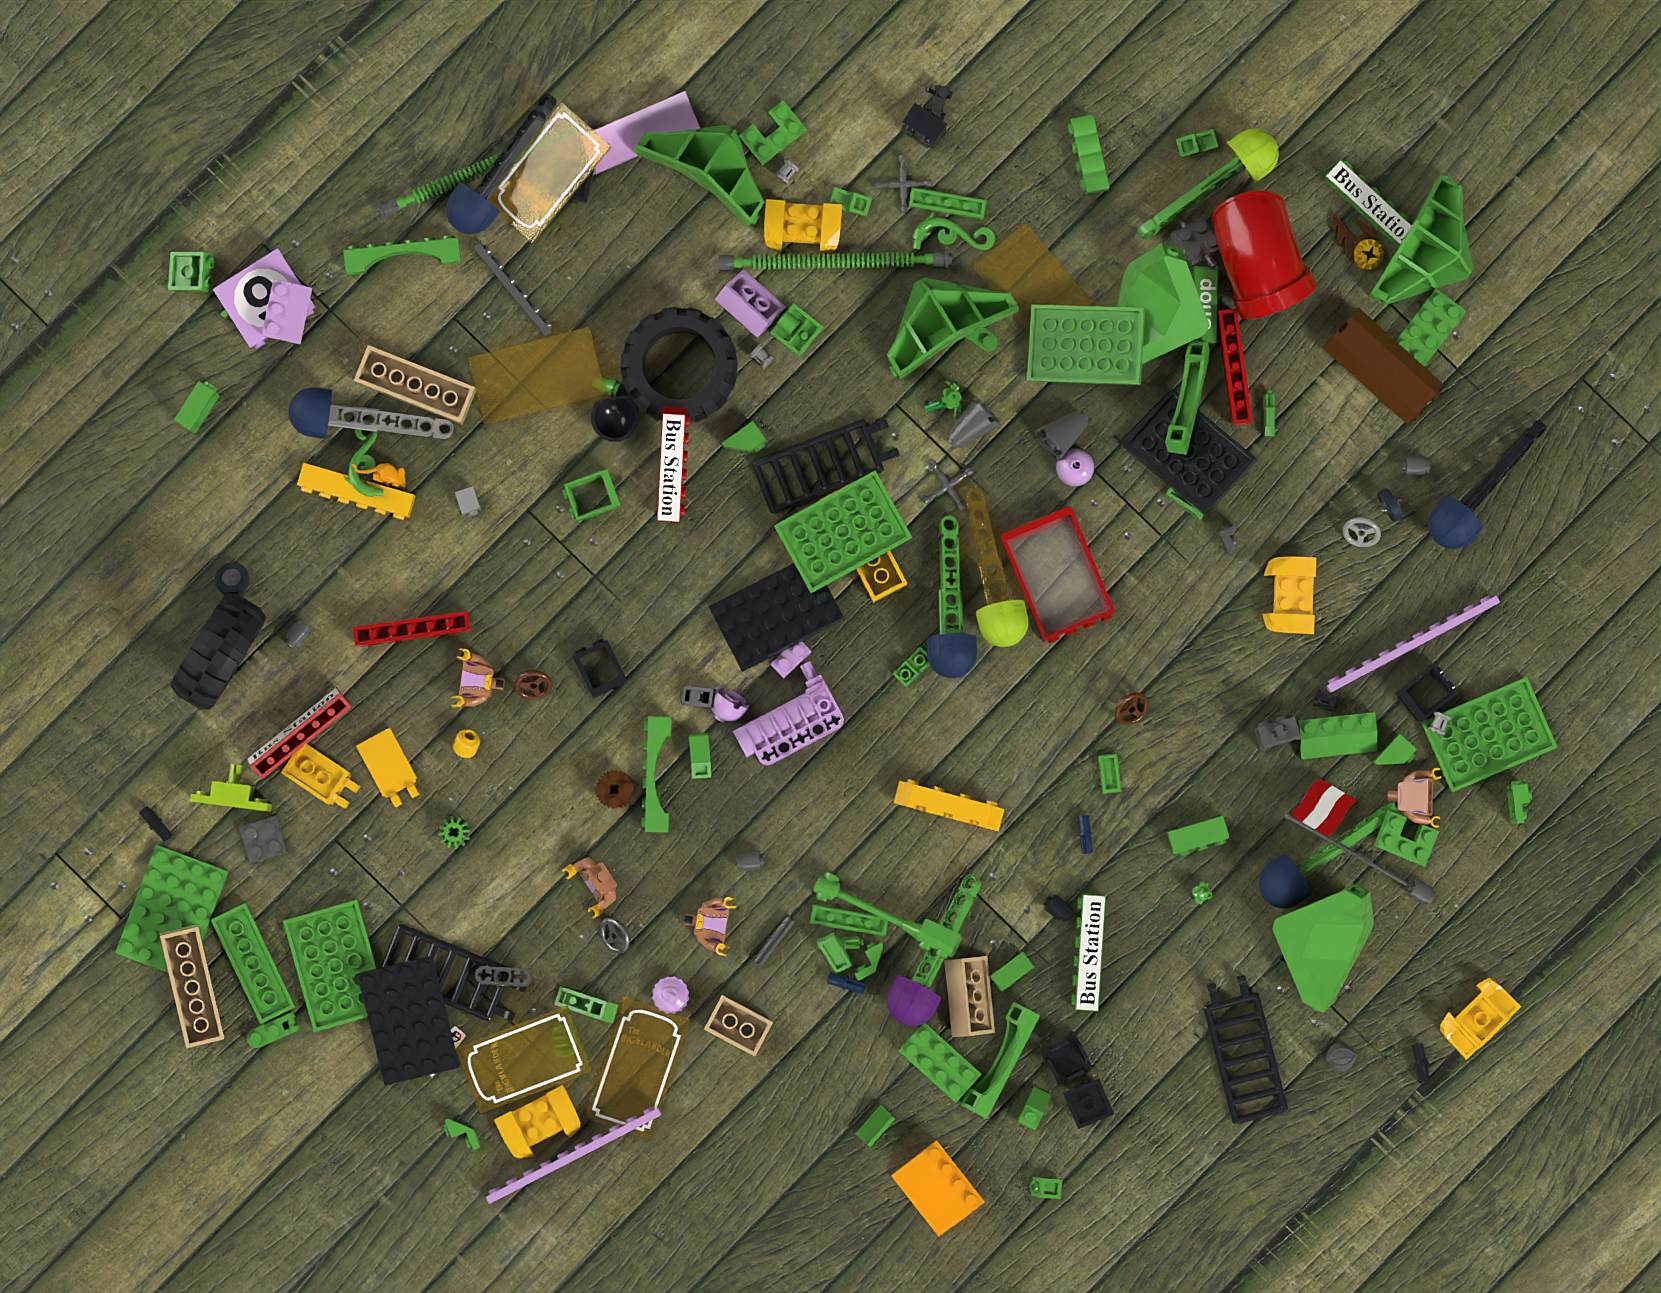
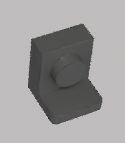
[1217,523,1238,554]

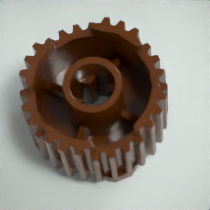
[595,770,634,809]

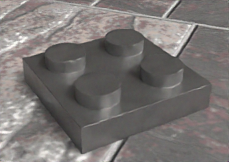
[239,816,288,864]

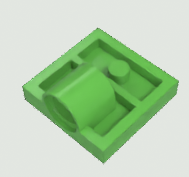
[770,303,824,357]

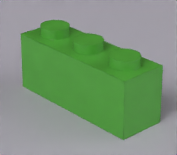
[1166,816,1230,857]

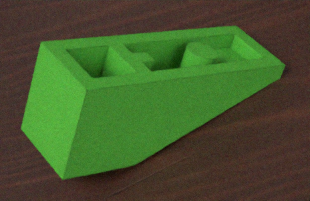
[554,986,618,1023]

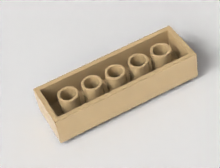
[354,345,477,425]
[159,924,224,1048]

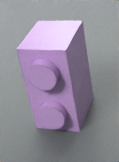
[771,642,812,679]

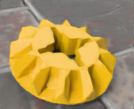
[1354,239,1385,270]

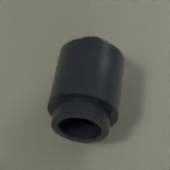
[1043,894,1072,922]

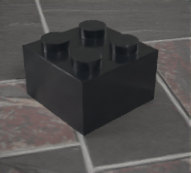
[902,103,947,149]

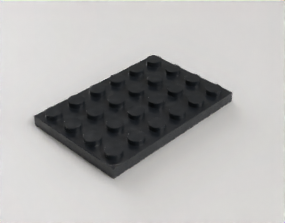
[1121,389,1257,517]
[708,563,845,672]
[357,955,460,1086]

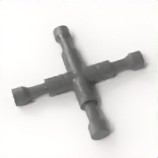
[875,155,932,213]
[922,460,973,512]

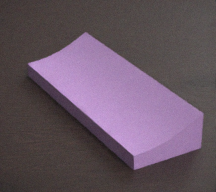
[580,91,700,174]

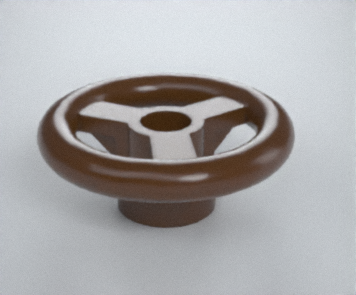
[514,670,553,700]
[1114,692,1149,725]

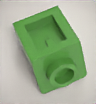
[1030,1177,1062,1199]

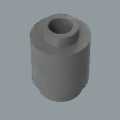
[1401,456,1430,475]
[283,620,311,649]
[737,850,765,871]

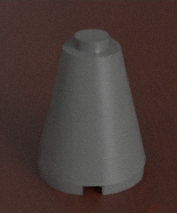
[947,396,1001,448]
[1035,410,1088,461]

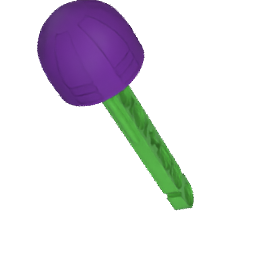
[887,874,981,1026]

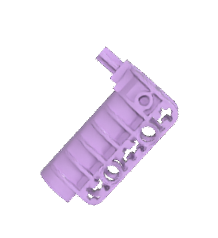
[733,661,844,766]

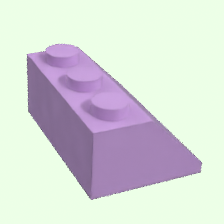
[715,269,786,338]
[262,279,312,344]

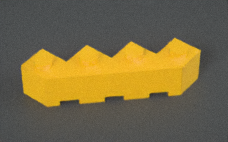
[894,779,1004,832]

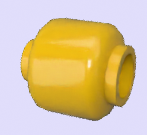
[453,730,480,758]

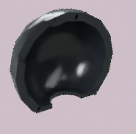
[591,395,639,442]

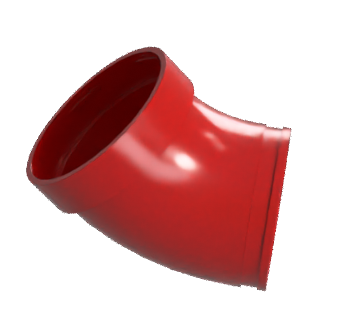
[1212,191,1317,319]

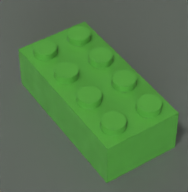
[898,1023,982,1103]

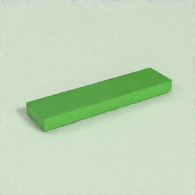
[908,187,987,220]
[810,904,888,937]

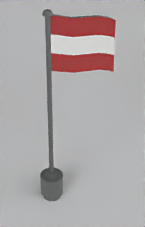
[1284,778,1435,905]

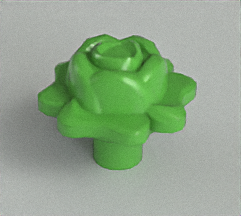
[1192,881,1212,904]

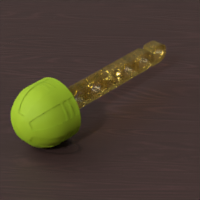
[965,487,1028,647]

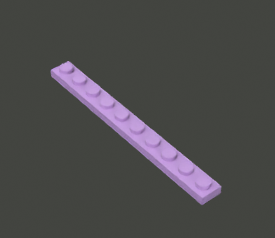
[1325,595,1500,693]
[486,1106,662,1204]

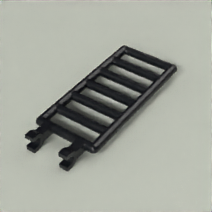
[752,419,900,514]
[380,924,527,1022]
[1203,975,1288,1125]

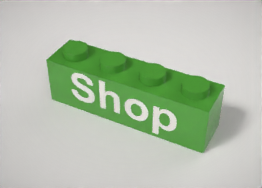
[1190,266,1218,345]

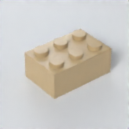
[704,995,773,1056]

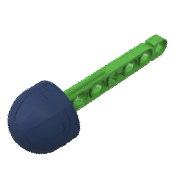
[927,515,977,678]
[1259,802,1400,908]

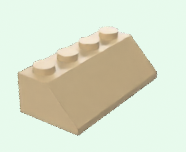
[944,956,995,1037]

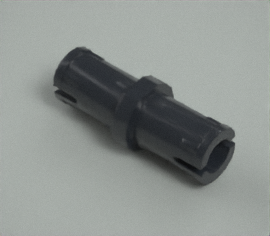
[139,806,173,842]
[1412,1043,1430,1083]

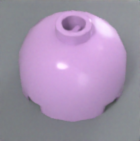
[1056,448,1094,487]
[711,686,749,722]

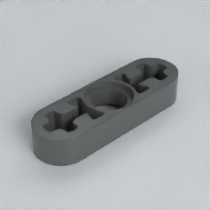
[475,966,532,987]

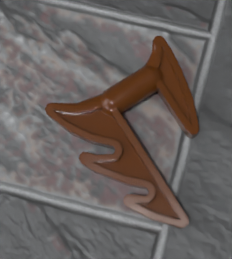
[1331,213,1378,259]

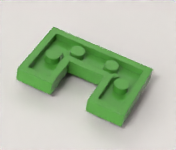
[739,101,807,166]
[1374,810,1439,867]

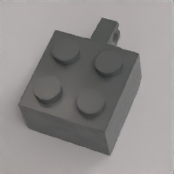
[1254,714,1301,751]

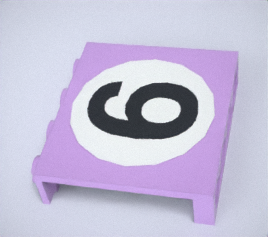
[213,248,316,349]

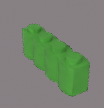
[1067,114,1109,195]

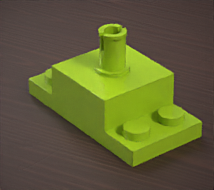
[190,764,272,812]

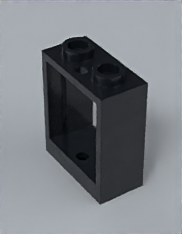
[573,639,628,699]
[1395,664,1457,723]

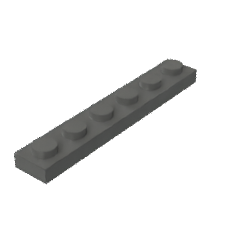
[473,243,552,338]

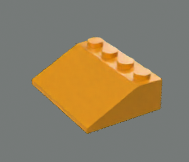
[891,1140,985,1236]

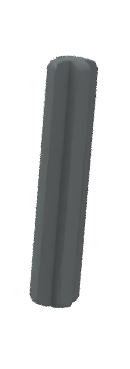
[754,916,795,966]

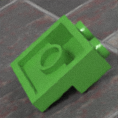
[168,252,214,292]
[1506,780,1532,824]

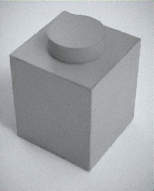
[455,486,481,517]

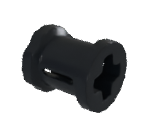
[1313,690,1337,712]

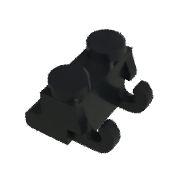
[920,85,953,121]

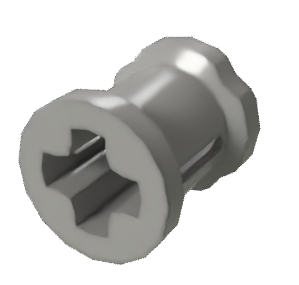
[774,159,799,184]
[749,344,775,369]
[1428,712,1451,736]

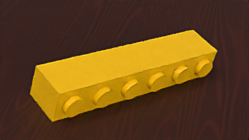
[297,463,416,520]

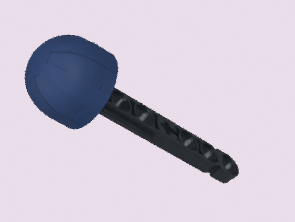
[446,93,556,234]
[1429,420,1547,549]

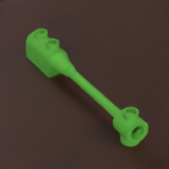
[814,872,962,959]

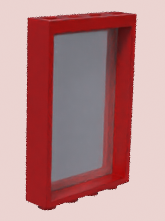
[999,506,1115,644]

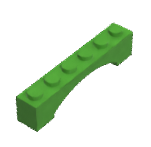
[343,235,462,276]
[1165,340,1210,455]
[641,716,672,833]
[961,1002,1040,1118]

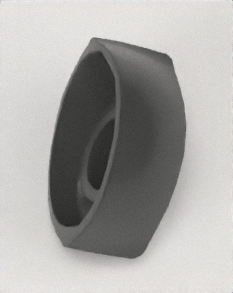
[1325,1043,1358,1072]

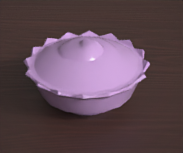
[652,976,689,1014]

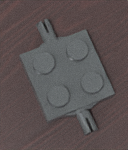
[1170,216,1220,270]

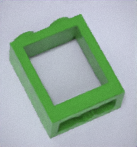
[174,381,220,434]
[562,469,621,522]

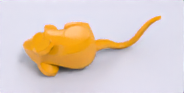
[352,463,405,490]

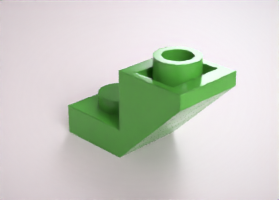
[689,733,711,779]
[855,941,883,981]
[443,1118,482,1150]

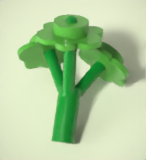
[925,381,964,419]

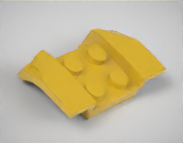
[764,199,842,255]
[1262,557,1316,634]
[1440,978,1521,1060]
[494,1085,581,1159]

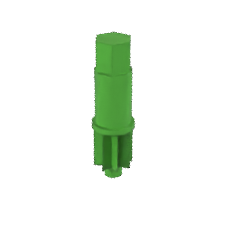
[1262,390,1276,437]
[817,937,864,950]

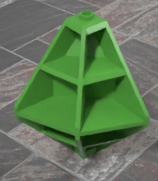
[633,125,765,228]
[1369,175,1473,305]
[1117,243,1210,364]
[887,277,1019,379]
[1272,883,1374,1013]

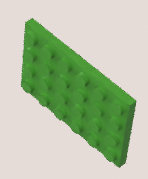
[1027,305,1145,385]
[774,471,912,593]
[1421,677,1558,793]
[115,845,229,973]
[283,900,377,1032]

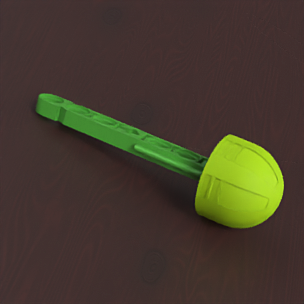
[1137,129,1279,240]

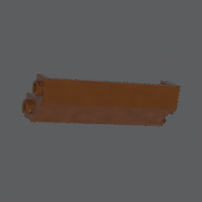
[1322,308,1444,425]

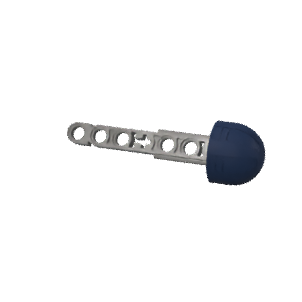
[289,387,454,439]

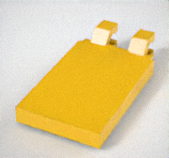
[356,728,420,807]
[281,744,361,809]

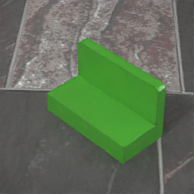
[855,1105,896,1147]

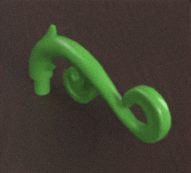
[912,213,995,251]
[344,420,383,497]

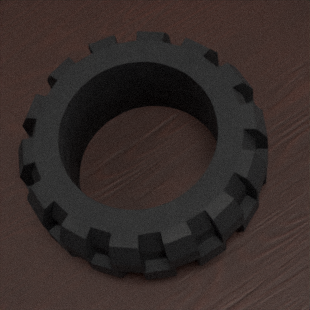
[620,306,738,423]
[170,593,266,710]

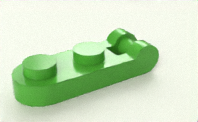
[964,327,997,352]
[247,1012,301,1048]

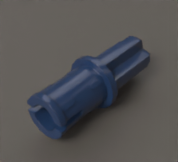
[1077,815,1093,854]
[827,972,866,994]

